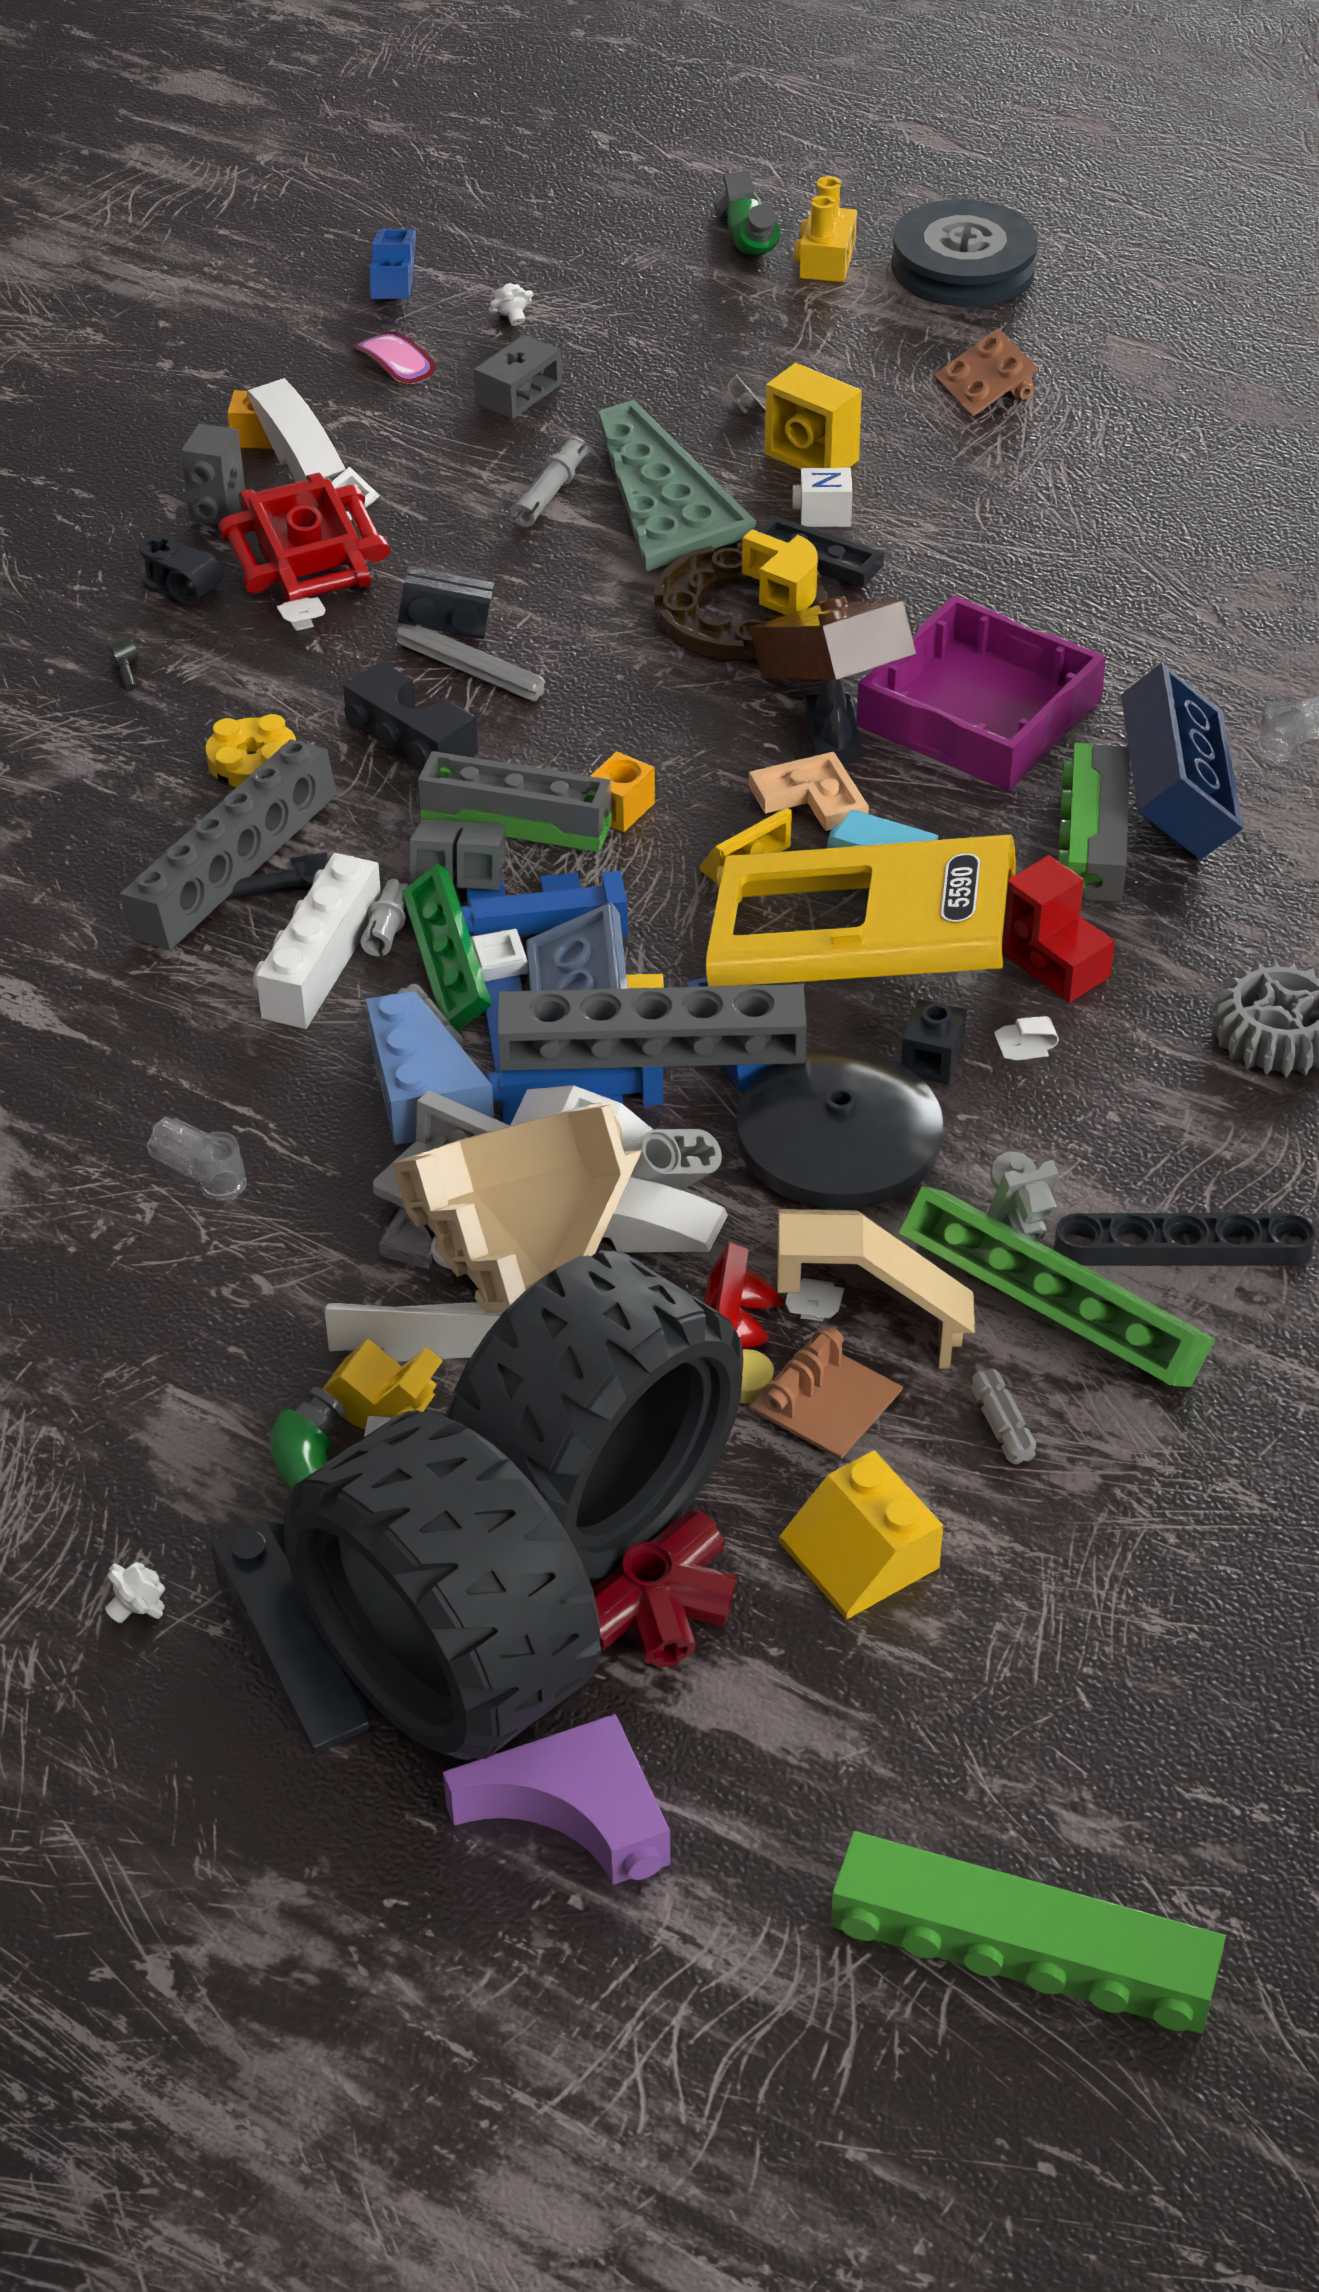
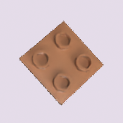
[934,328,1038,417]
[749,1327,903,1460]

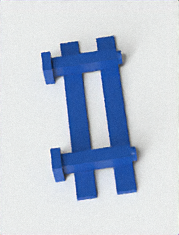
[461,870,663,1125]

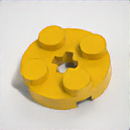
[206,714,296,787]

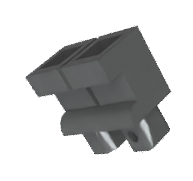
[410,819,505,890]

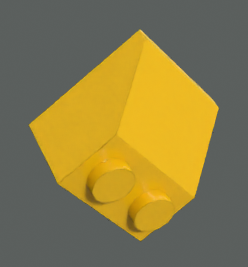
[779,1450,943,1620]

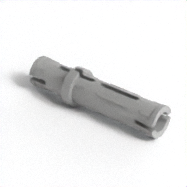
[510,436,588,527]

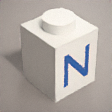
[792,468,852,527]

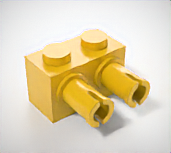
[794,176,857,282]

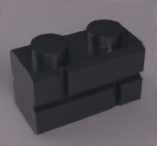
[398,566,494,639]

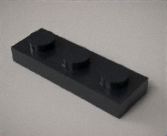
[758,515,884,588]

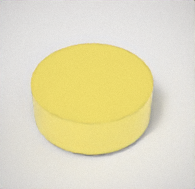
[740,1349,774,1404]

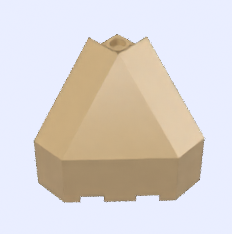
[392,1102,642,1313]
[777,1209,975,1369]

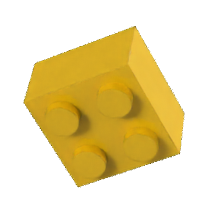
[765,363,862,470]

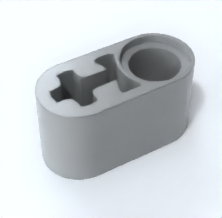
[623,1129,722,1190]

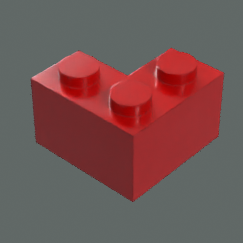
[1002,855,1115,1003]

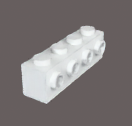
[253,853,381,1029]

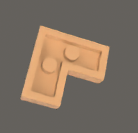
[748,752,869,831]

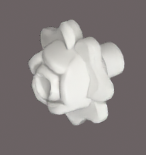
[489,283,533,326]
[105,1562,165,1623]

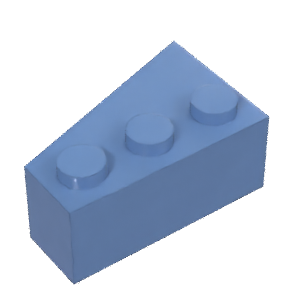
[366,991,494,1145]

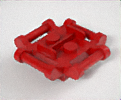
[218,472,391,602]

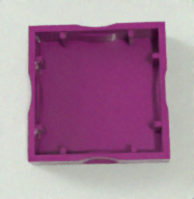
[856,595,1106,791]

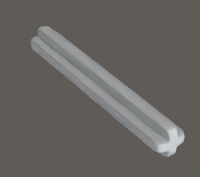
[396,624,545,701]

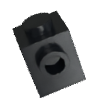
[901,999,967,1085]

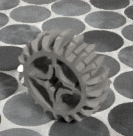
[1212,960,1319,1078]

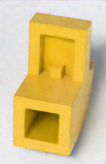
[742,529,818,615]
[323,1338,443,1429]

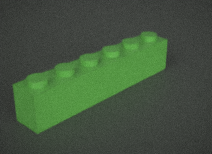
[898,1186,1216,1387]
[831,1831,1226,2034]

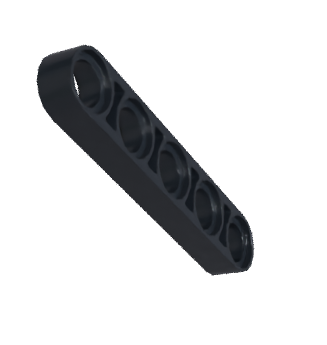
[1054,1213,1316,1266]

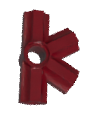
[593,1510,738,1668]

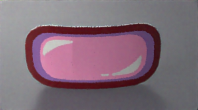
[353,332,435,384]

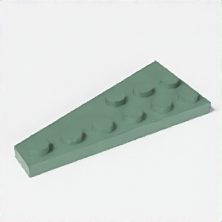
[598,400,756,572]

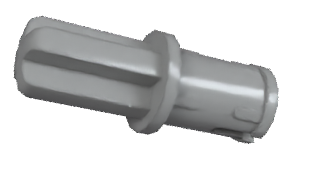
[360,879,408,956]

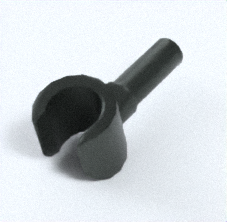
[109,636,138,692]

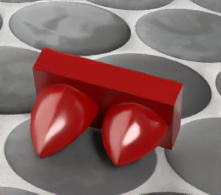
[704,1242,785,1348]

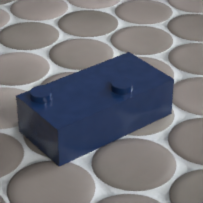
[1121,662,1244,860]

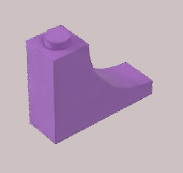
[443,1714,671,1885]

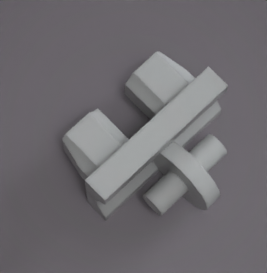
[987,1152,1059,1241]

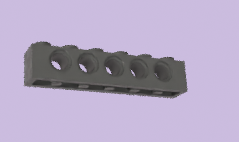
[120,739,337,950]
[498,984,807,1071]

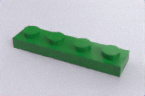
[402,863,492,1031]

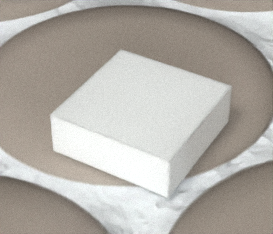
[470,929,528,982]

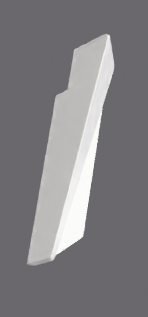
[325,1302,503,1362]

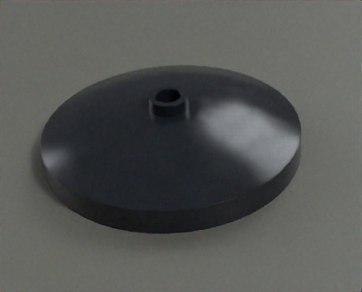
[737,1049,943,1209]

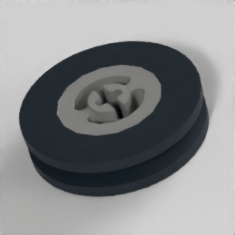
[891,199,1038,307]

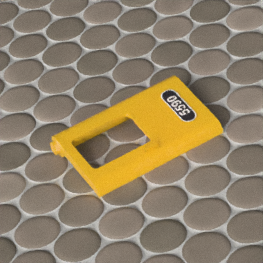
[706,834,1016,987]

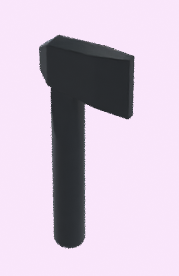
[225,852,328,900]

